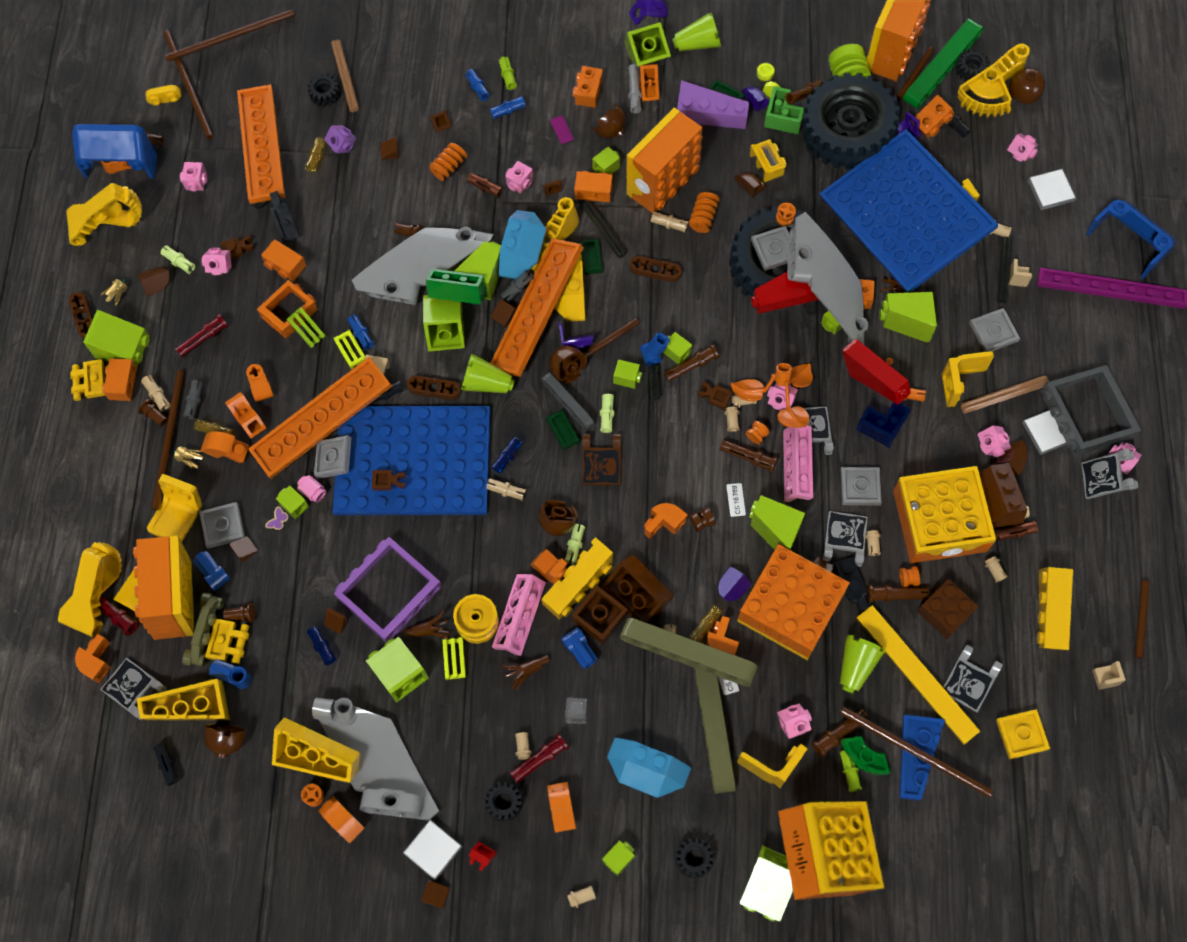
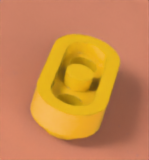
[145,85,181,105]

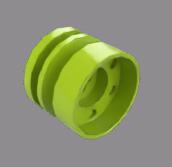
[828,44,871,78]

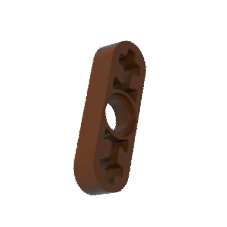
[630,256,682,282]
[68,292,93,340]
[407,375,461,400]

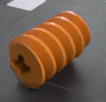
[429,143,468,181]
[689,192,720,233]

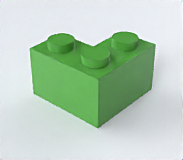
[764,86,804,134]

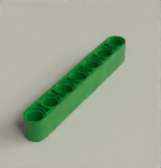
[902,18,984,109]

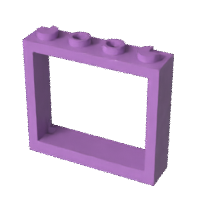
[334,537,442,642]

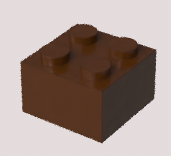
[917,579,979,639]
[571,585,628,646]

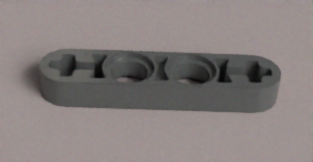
[540,372,594,430]

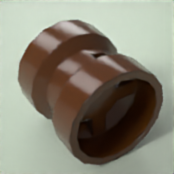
[690,507,716,532]

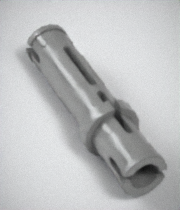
[628,64,642,113]

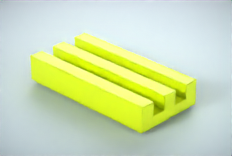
[333,330,365,370]
[442,637,466,680]

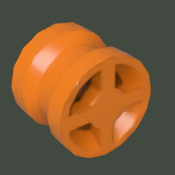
[776,203,796,226]
[745,421,770,445]
[899,566,920,588]
[301,784,325,807]

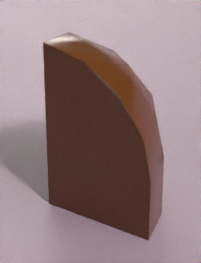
[734,173,766,198]
[137,267,169,296]
[994,440,1028,475]

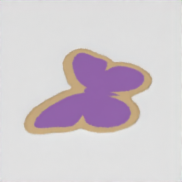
[265,506,288,530]

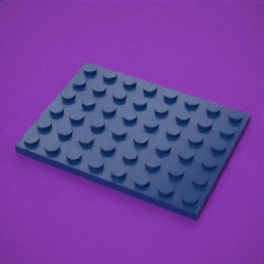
[819,129,998,293]
[332,406,490,515]

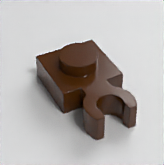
[220,236,255,259]
[697,382,733,411]
[372,470,406,491]

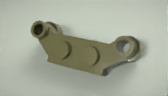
[182,592,224,667]

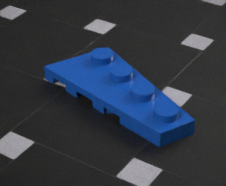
[899,715,945,801]

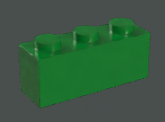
[425,269,486,304]

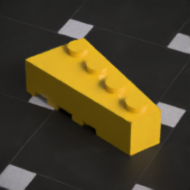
[542,537,613,620]
[1037,567,1073,650]
[136,679,230,720]
[272,717,360,783]

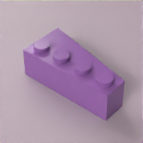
[677,80,749,129]

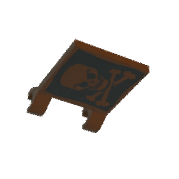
[582,434,621,486]

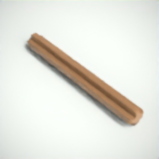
[331,40,359,112]
[960,376,1049,414]

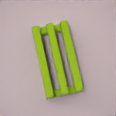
[286,307,325,348]

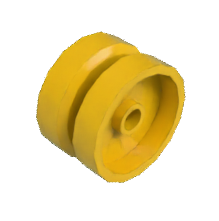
[453,594,499,644]

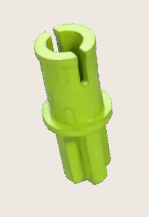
[499,56,517,90]
[840,750,862,792]

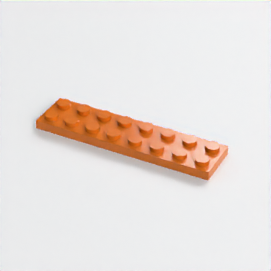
[237,85,285,204]
[490,238,583,377]
[249,357,392,479]

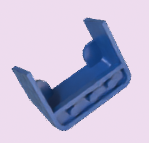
[72,124,157,179]
[1086,200,1176,279]

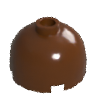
[1008,68,1045,104]
[592,104,626,139]
[549,345,587,384]
[538,499,578,536]
[204,724,246,758]

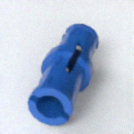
[465,69,490,101]
[489,96,526,119]
[347,314,374,350]

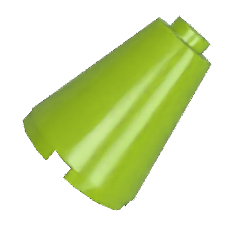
[672,13,721,51]
[461,354,514,394]
[839,635,886,693]

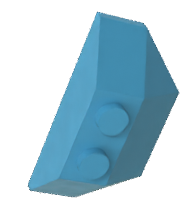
[499,210,546,279]
[607,738,691,798]

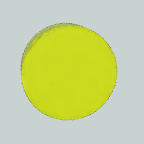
[757,63,775,81]
[763,82,781,98]

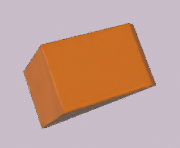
[640,64,659,101]

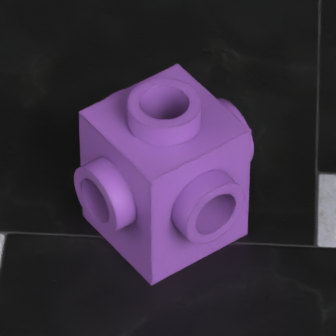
[324,125,356,153]

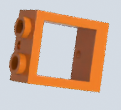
[257,280,317,339]

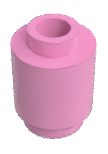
[297,475,326,503]

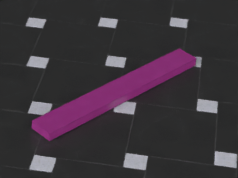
[1037,267,1187,309]

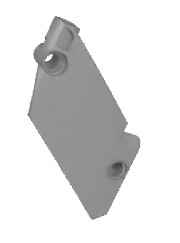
[787,212,868,345]
[352,227,495,305]
[312,698,439,820]

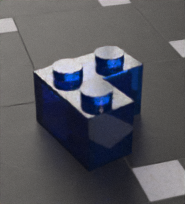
[856,402,912,448]

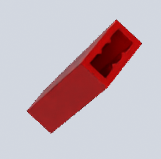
[751,271,819,314]
[842,339,911,405]

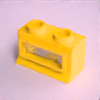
[749,139,786,182]

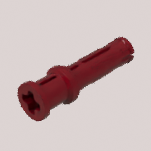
[175,314,229,358]
[97,595,139,636]
[510,733,569,783]

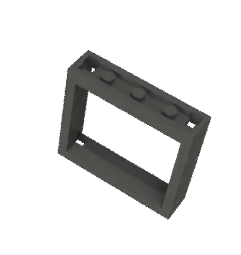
[1040,365,1141,457]

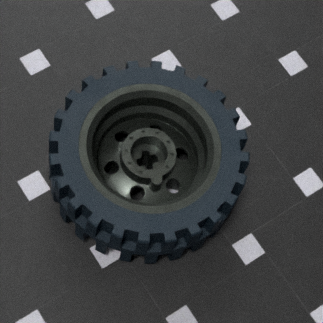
[802,73,900,170]
[729,207,826,308]

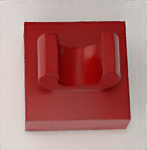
[468,842,497,871]

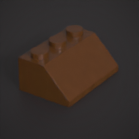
[979,463,1028,528]
[602,555,674,623]

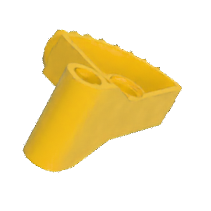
[957,44,1030,118]
[66,183,142,246]
[529,197,579,275]
[58,542,122,638]

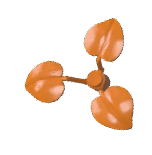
[731,363,813,428]

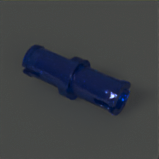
[491,436,523,474]
[307,626,336,666]

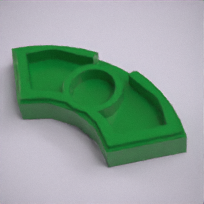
[840,736,890,775]

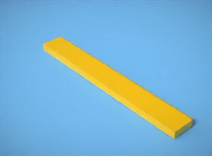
[856,605,980,745]

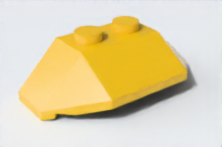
[554,254,585,322]

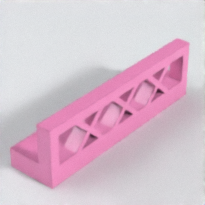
[783,425,813,503]
[492,574,546,656]

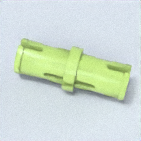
[160,245,195,274]
[600,394,615,433]
[564,524,586,565]

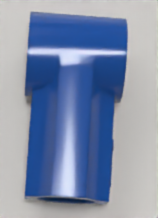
[640,333,670,366]
[193,551,230,591]
[561,627,598,670]
[209,659,252,689]

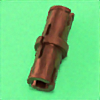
[467,173,503,198]
[995,521,1038,541]

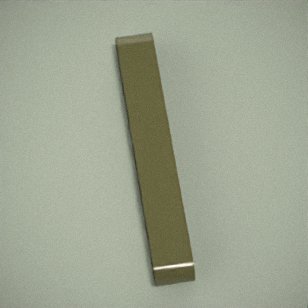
[619,618,758,687]
[694,668,735,794]

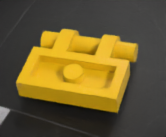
[70,359,105,401]
[205,619,250,665]

